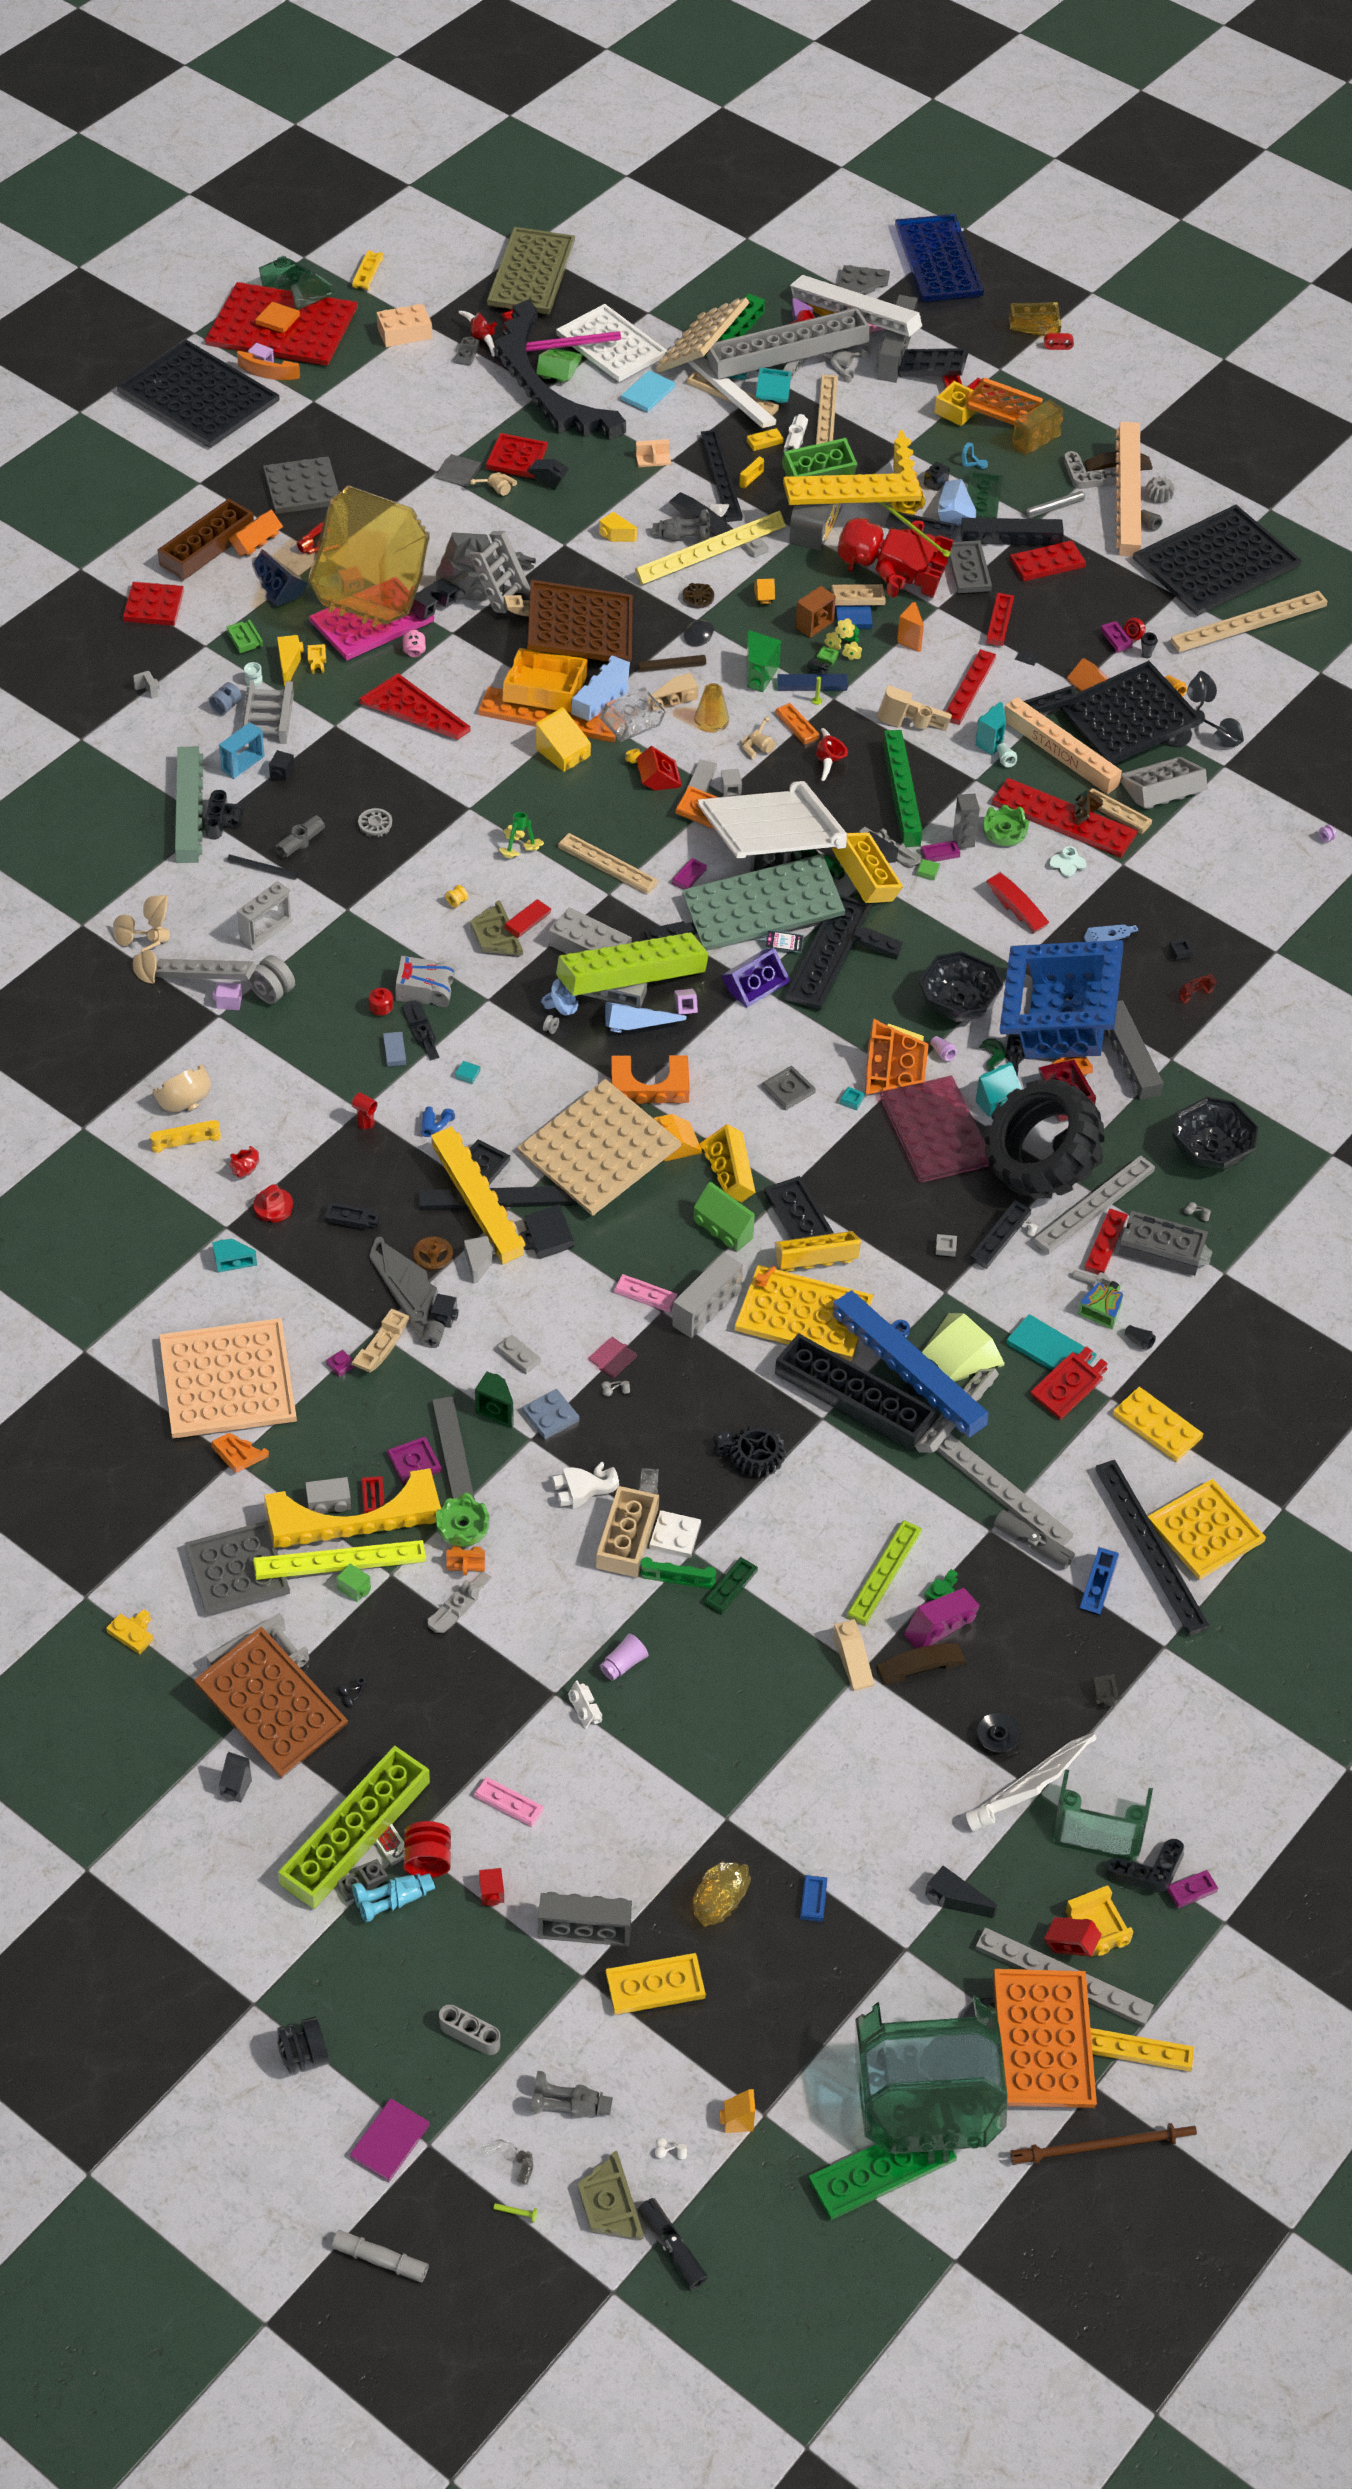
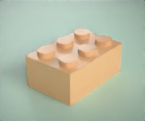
[377,304,432,347]

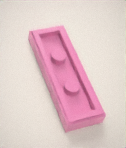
[614,1274,678,1313]
[474,1777,543,1827]

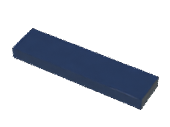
[777,674,848,691]

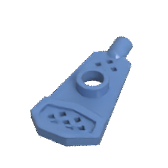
[1083,925,1139,942]

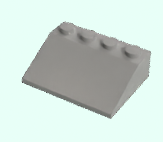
[1120,757,1208,809]

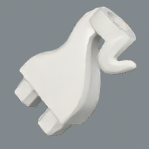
[553,1462,619,1509]

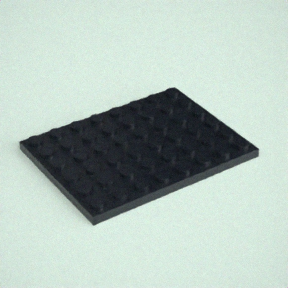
[117,339,280,448]
[1133,504,1302,616]

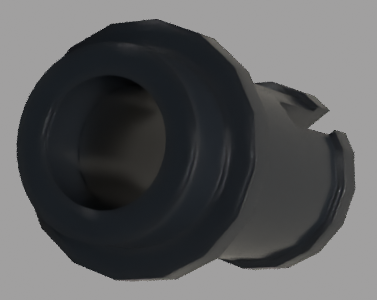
[807,659,830,674]

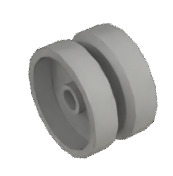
[248,955,295,1004]

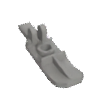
[859,827,922,866]
[427,1571,491,1633]

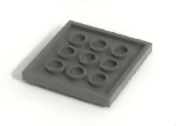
[263,456,342,514]
[185,1521,290,1616]

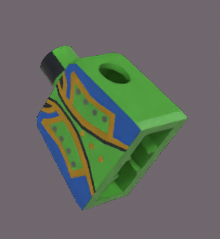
[1078,1281,1124,1330]

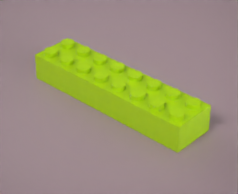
[556,933,709,996]
[278,1745,430,1910]

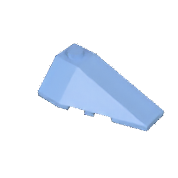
[938,479,976,526]
[605,1002,686,1033]

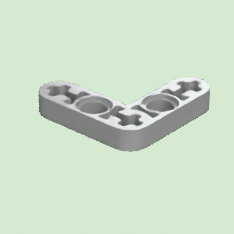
[1064,451,1118,489]

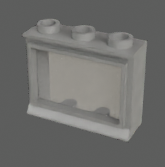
[237,881,293,951]

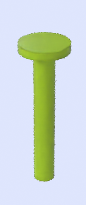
[812,677,822,705]
[494,2203,538,2223]

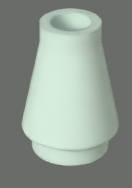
[997,743,1017,767]

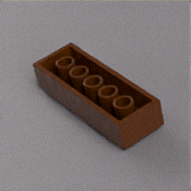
[157,498,254,580]

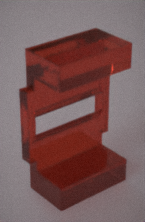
[1179,974,1217,1003]

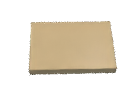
[831,584,886,605]

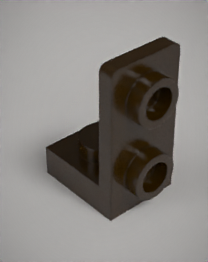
[1075,790,1103,826]

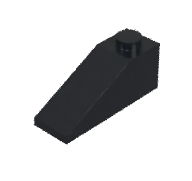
[925,1865,998,1918]

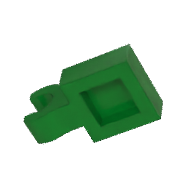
[924,1569,958,1601]

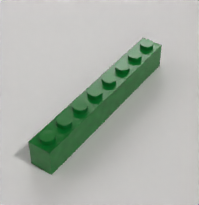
[883,730,922,848]

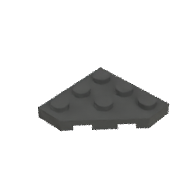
[839,265,890,295]

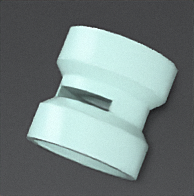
[244,662,263,687]

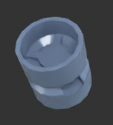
[208,682,242,715]

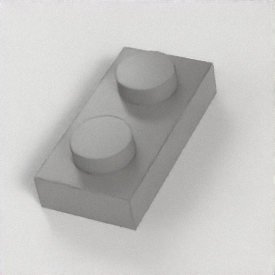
[497,1335,541,1374]

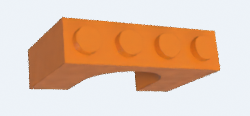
[611,1055,690,1104]

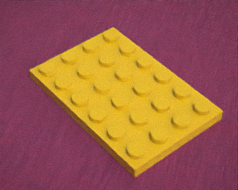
[735,1265,873,1361]

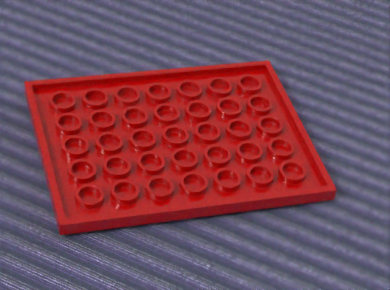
[205,282,358,366]

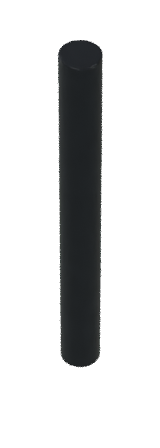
[227,854,298,879]

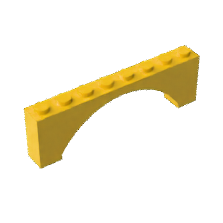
[264,1469,441,1548]

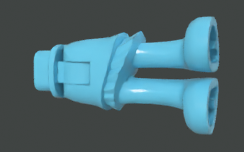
[352,1873,435,1923]

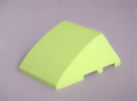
[922,1313,1004,1382]

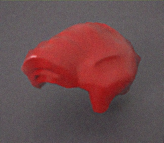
[229,1146,260,1178]

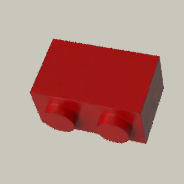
[1044,1917,1102,1957]

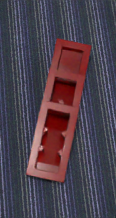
[986,872,1050,934]

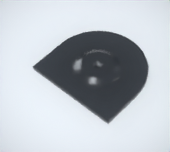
[1015,650,1038,666]

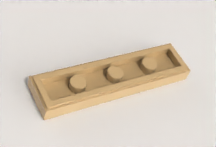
[1090,788,1152,834]

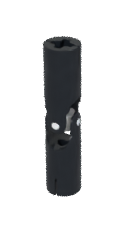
[637,2198,708,2290]

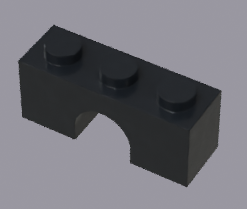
[408,578,459,620]

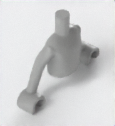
[823,346,871,383]

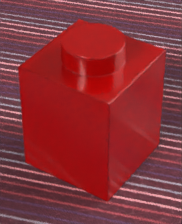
[479,1868,504,1906]

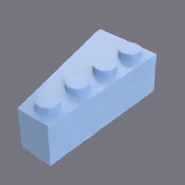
[571,656,630,721]

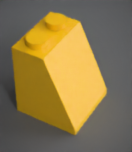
[536,707,591,772]

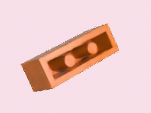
[229,509,283,556]

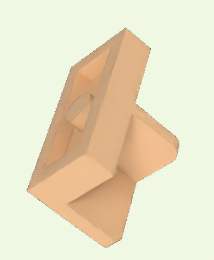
[636,439,671,467]

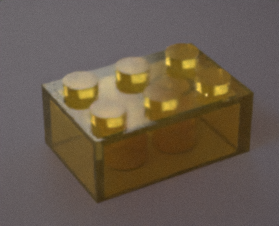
[1012,400,1064,455]

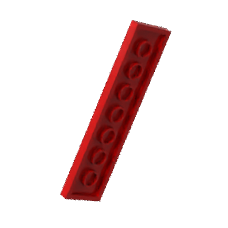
[992,778,1137,858]

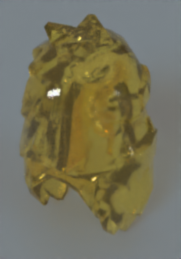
[692,1861,751,1927]

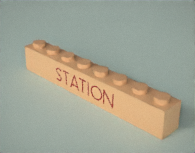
[1004,697,1122,794]

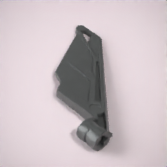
[369,1236,445,1348]

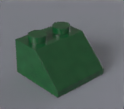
[475,1371,514,1428]

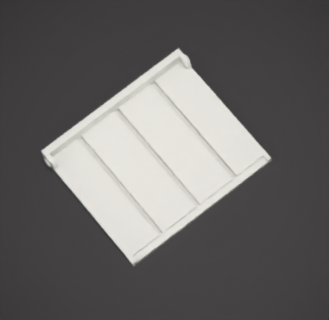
[698,781,847,858]

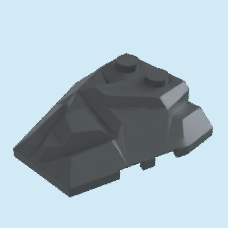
[436,532,505,601]

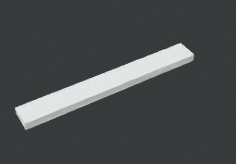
[687,356,776,428]

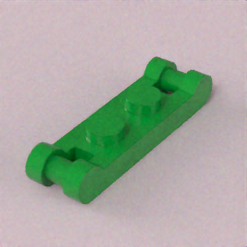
[640,1557,716,1589]

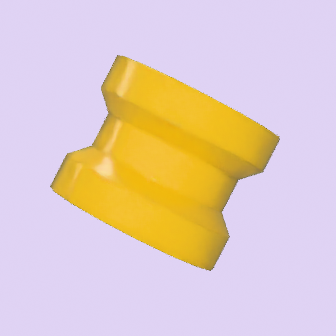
[445,885,468,908]

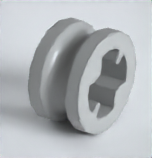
[543,1015,559,1034]

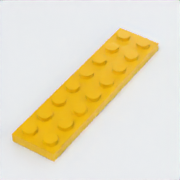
[783,473,922,505]

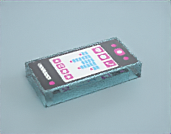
[765,929,804,953]

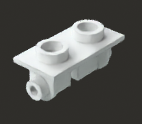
[568,1681,602,1729]

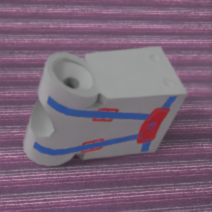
[396,956,456,1007]

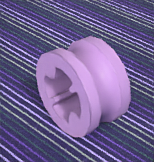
[1319,824,1336,843]

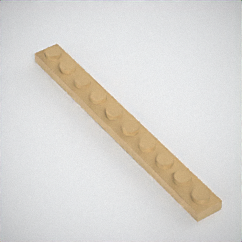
[1170,591,1328,652]

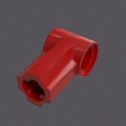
[352,1092,378,1130]

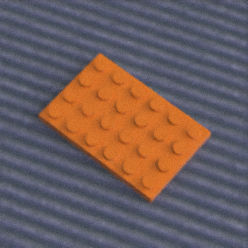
[993,1969,1097,2108]

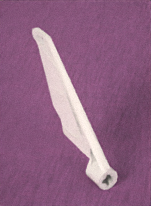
[966,1733,1097,1831]

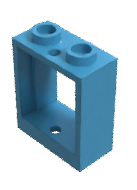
[219,722,265,779]

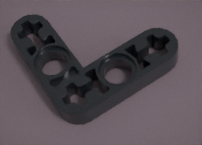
[1106,1839,1184,1892]

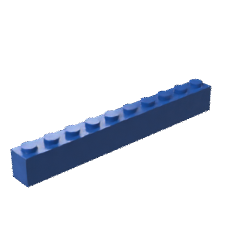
[833,1290,988,1437]

